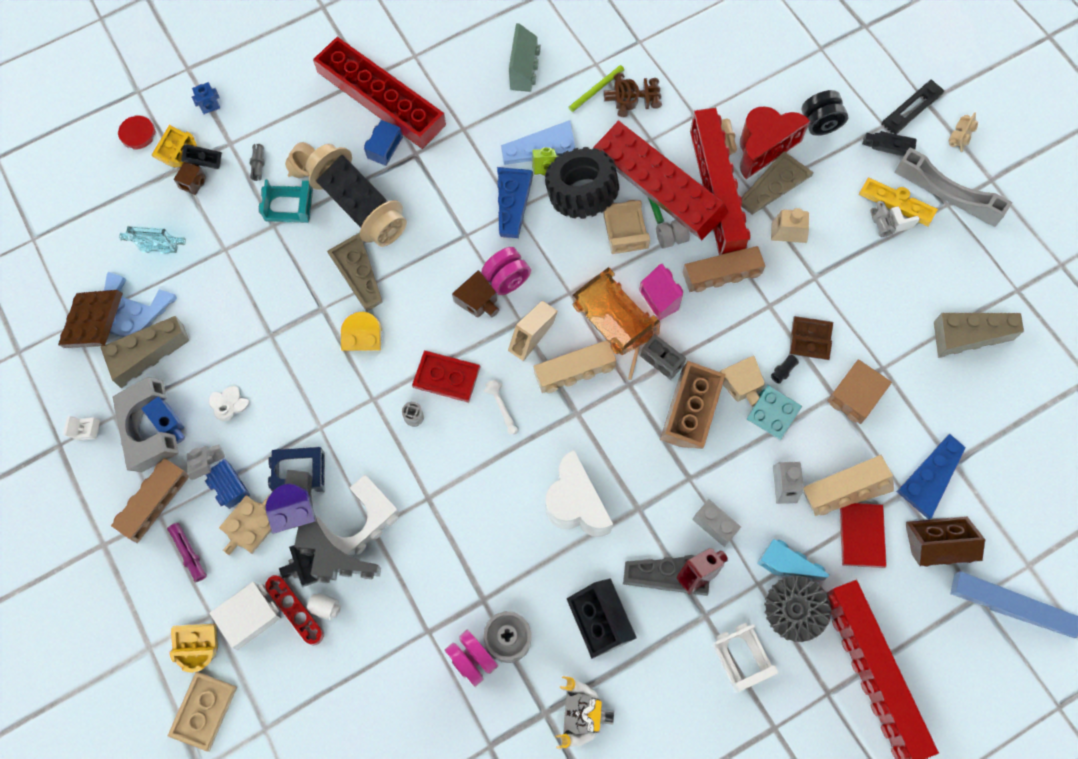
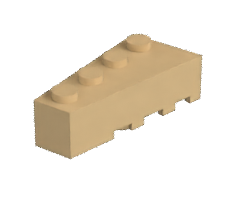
[803,455,894,516]

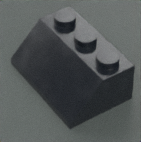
[566,578,637,659]

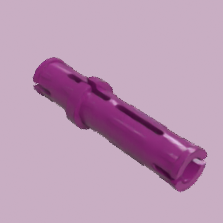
[167,523,207,583]

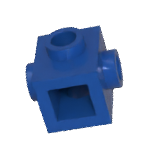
[191,82,220,114]

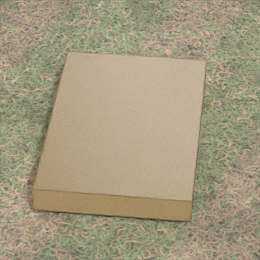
[167,672,237,752]

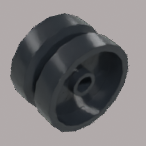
[801,90,849,136]

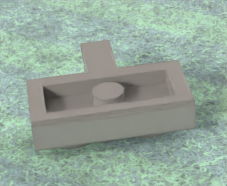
[187,445,225,480]

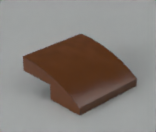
[789,316,834,360]

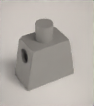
[773,462,804,504]

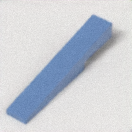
[950,571,1078,638]

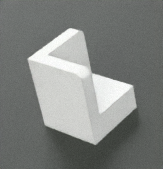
[889,206,920,233]

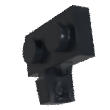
[279,545,317,587]

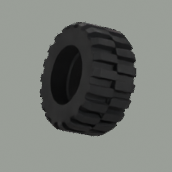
[545,147,619,219]

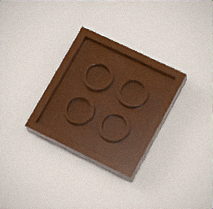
[58,290,123,348]

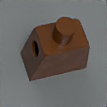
[452,270,499,317]

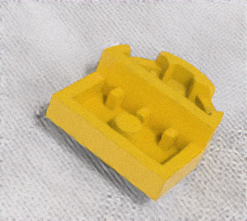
[152,124,197,168]
[341,312,382,351]
[169,624,218,672]

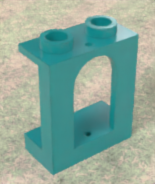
[258,179,313,223]

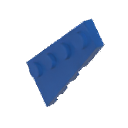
[896,434,966,520]

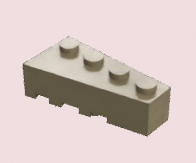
[934,313,1024,358]
[100,316,189,388]

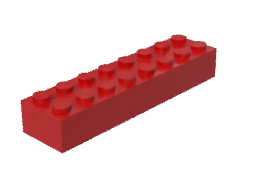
[313,36,446,149]
[690,108,751,255]
[593,120,729,241]
[826,579,939,759]

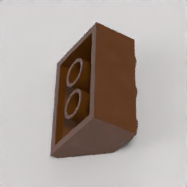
[906,516,985,567]

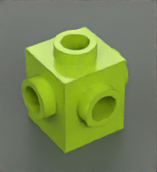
[532,147,559,176]

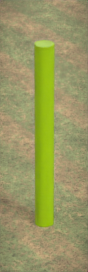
[568,65,624,112]

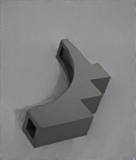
[285,470,381,583]

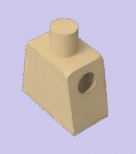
[771,208,809,243]
[720,355,765,407]

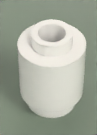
[307,593,341,621]

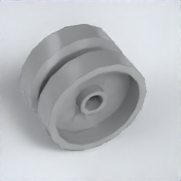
[483,611,532,663]

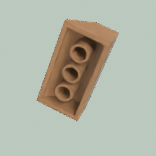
[660,361,726,449]

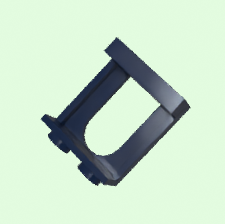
[268,447,325,492]

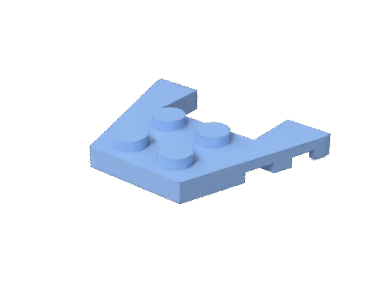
[104,272,177,338]

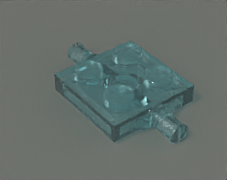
[119,226,186,254]

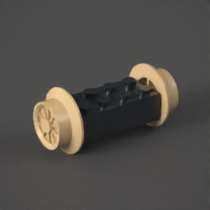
[306,144,407,247]

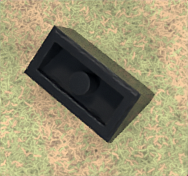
[181,144,222,170]

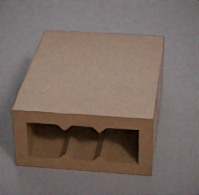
[827,359,892,424]

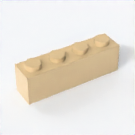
[533,340,617,393]

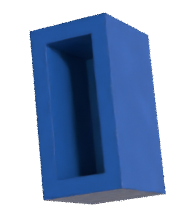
[364,120,403,166]

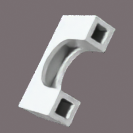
[316,474,400,557]

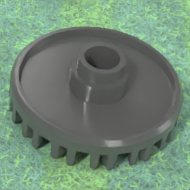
[764,576,831,642]

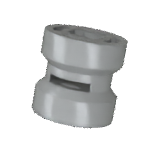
[402,402,424,427]

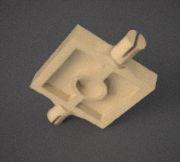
[219,494,272,556]

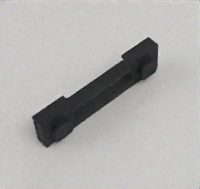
[881,79,945,134]

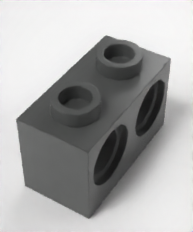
[640,334,686,380]

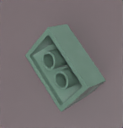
[509,23,541,92]

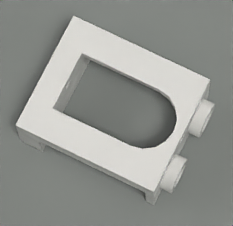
[712,623,778,693]

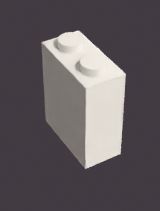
[210,582,281,650]

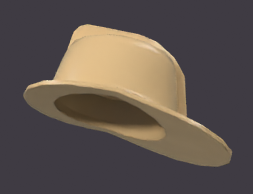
[285,142,315,178]

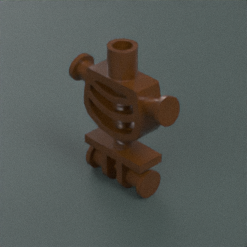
[604,73,662,117]

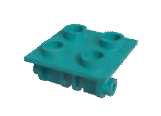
[746,385,802,440]

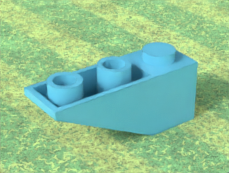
[757,539,829,581]

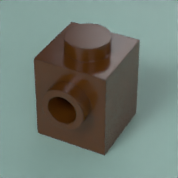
[173,162,206,195]

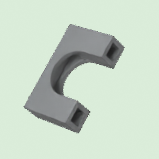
[112,377,179,472]

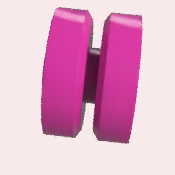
[481,247,531,295]
[444,629,498,687]

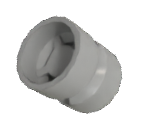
[656,220,690,249]

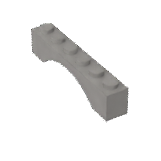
[894,148,1012,227]

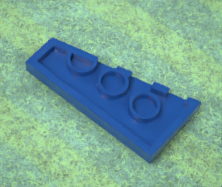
[497,167,534,239]

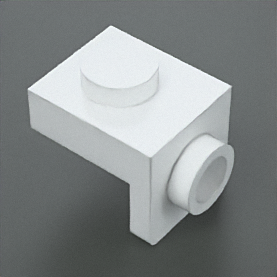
[63,416,100,441]

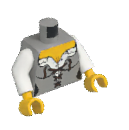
[555,676,614,749]

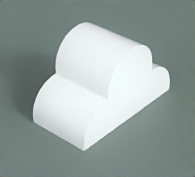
[546,450,613,537]

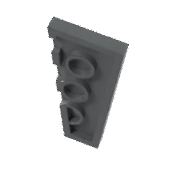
[623,555,709,596]

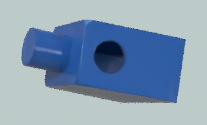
[141,396,186,444]

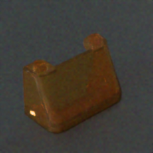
[572,267,660,355]

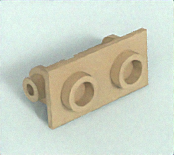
[949,112,978,152]

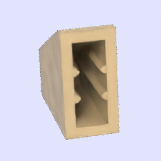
[508,301,558,361]

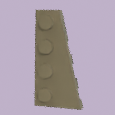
[741,152,814,215]
[327,232,383,312]

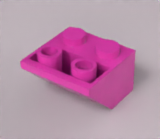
[639,263,683,321]

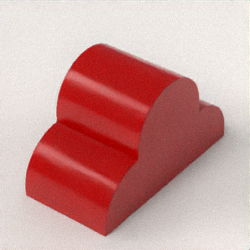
[740,106,810,180]

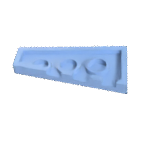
[501,120,575,165]

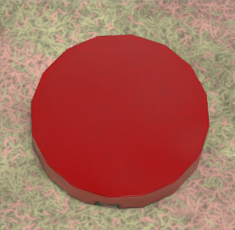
[118,115,156,150]

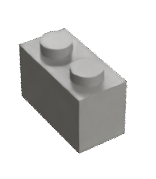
[692,499,741,547]

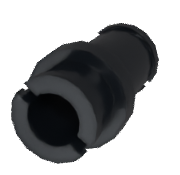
[771,355,799,384]

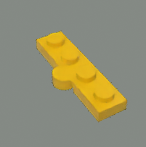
[859,177,938,227]

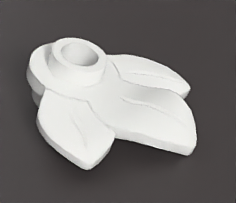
[209,386,249,421]

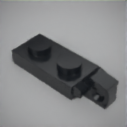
[862,131,917,156]

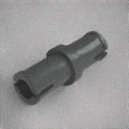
[249,144,265,181]

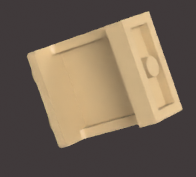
[603,200,650,254]

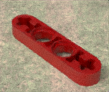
[265,575,324,645]

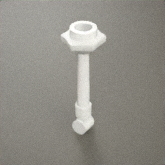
[484,380,518,434]

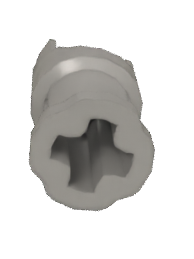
[870,201,896,237]

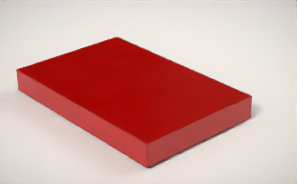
[412,350,480,403]
[840,503,886,568]

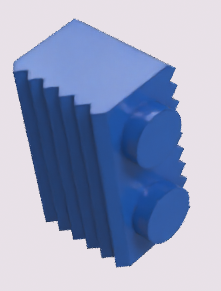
[205,459,250,509]

